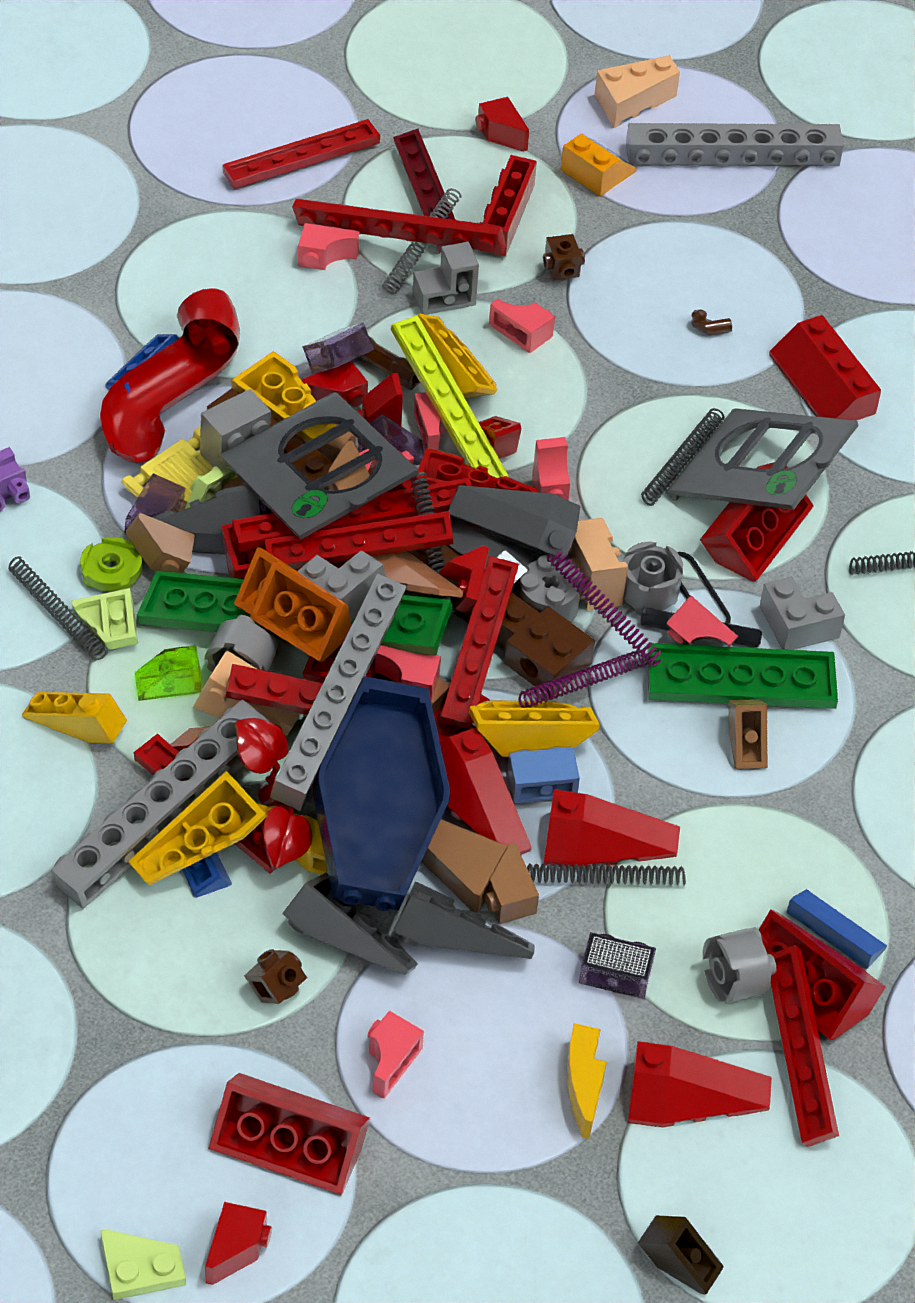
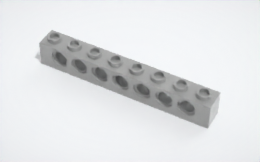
[626,123,844,166]
[270,573,407,811]
[51,699,270,909]

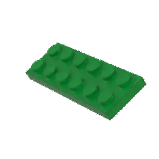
[647,643,838,709]

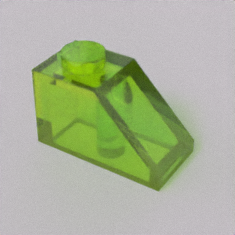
[134,645,201,701]

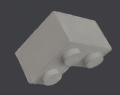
[413,242,479,315]
[200,389,271,467]
[297,550,386,621]
[759,576,845,650]

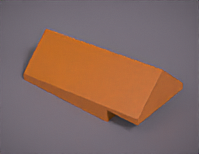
[234,548,352,662]

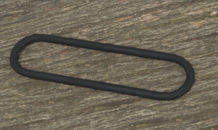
[677,552,731,624]

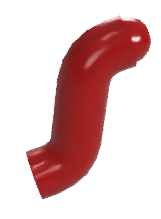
[100,288,240,464]

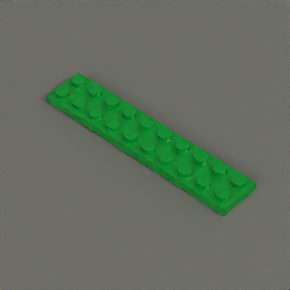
[136,570,452,655]

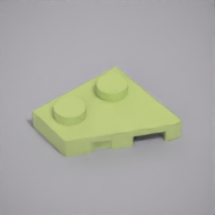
[185,465,236,509]
[71,588,138,650]
[101,1229,186,1300]

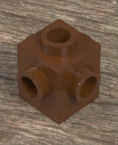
[543,234,585,281]
[244,949,307,1004]

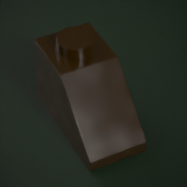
[638,1215,724,1294]

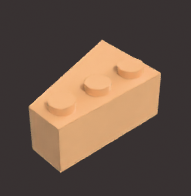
[595,55,680,128]
[568,518,628,611]
[193,651,300,737]

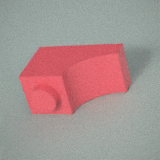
[298,223,359,270]
[489,299,555,353]
[414,392,447,451]
[532,437,570,500]
[666,595,738,647]
[375,645,441,703]
[367,1011,424,1099]

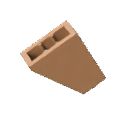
[422,820,507,913]

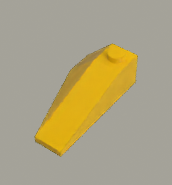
[231,351,336,442]
[128,771,268,886]

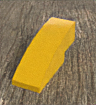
[567,1023,607,1139]

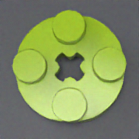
[80,537,142,592]

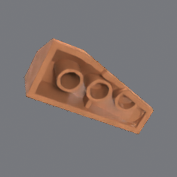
[347,551,463,597]

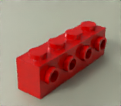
[480,155,537,257]

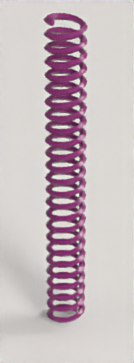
[547,551,661,666]
[518,650,648,708]

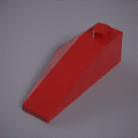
[414,448,537,492]
[440,727,532,855]
[544,789,680,869]
[759,909,886,1040]
[628,1041,772,1128]

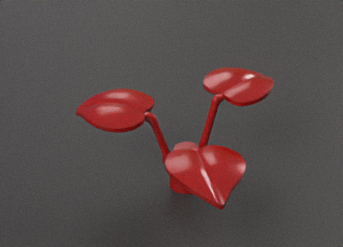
[234,718,314,869]

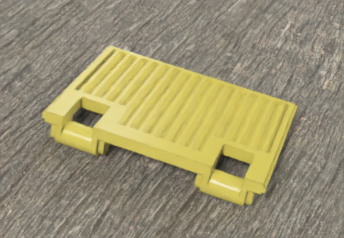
[121,426,238,516]

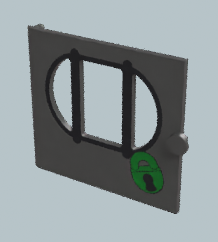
[218,392,418,540]
[665,408,859,510]

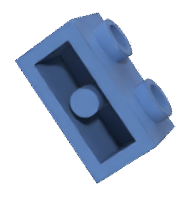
[507,747,580,803]

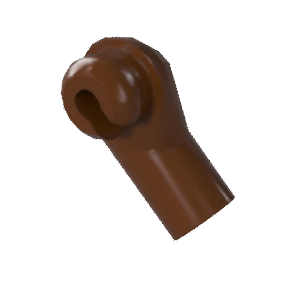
[691,309,732,335]

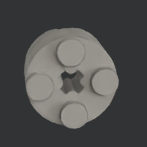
[623,541,683,614]
[518,555,582,622]
[205,615,279,674]
[703,927,776,1004]

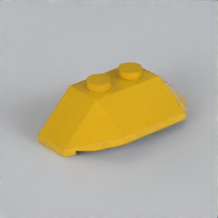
[418,313,497,398]
[469,700,600,757]

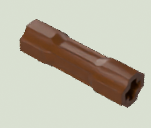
[341,327,420,390]

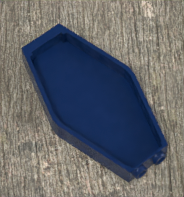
[313,676,450,911]

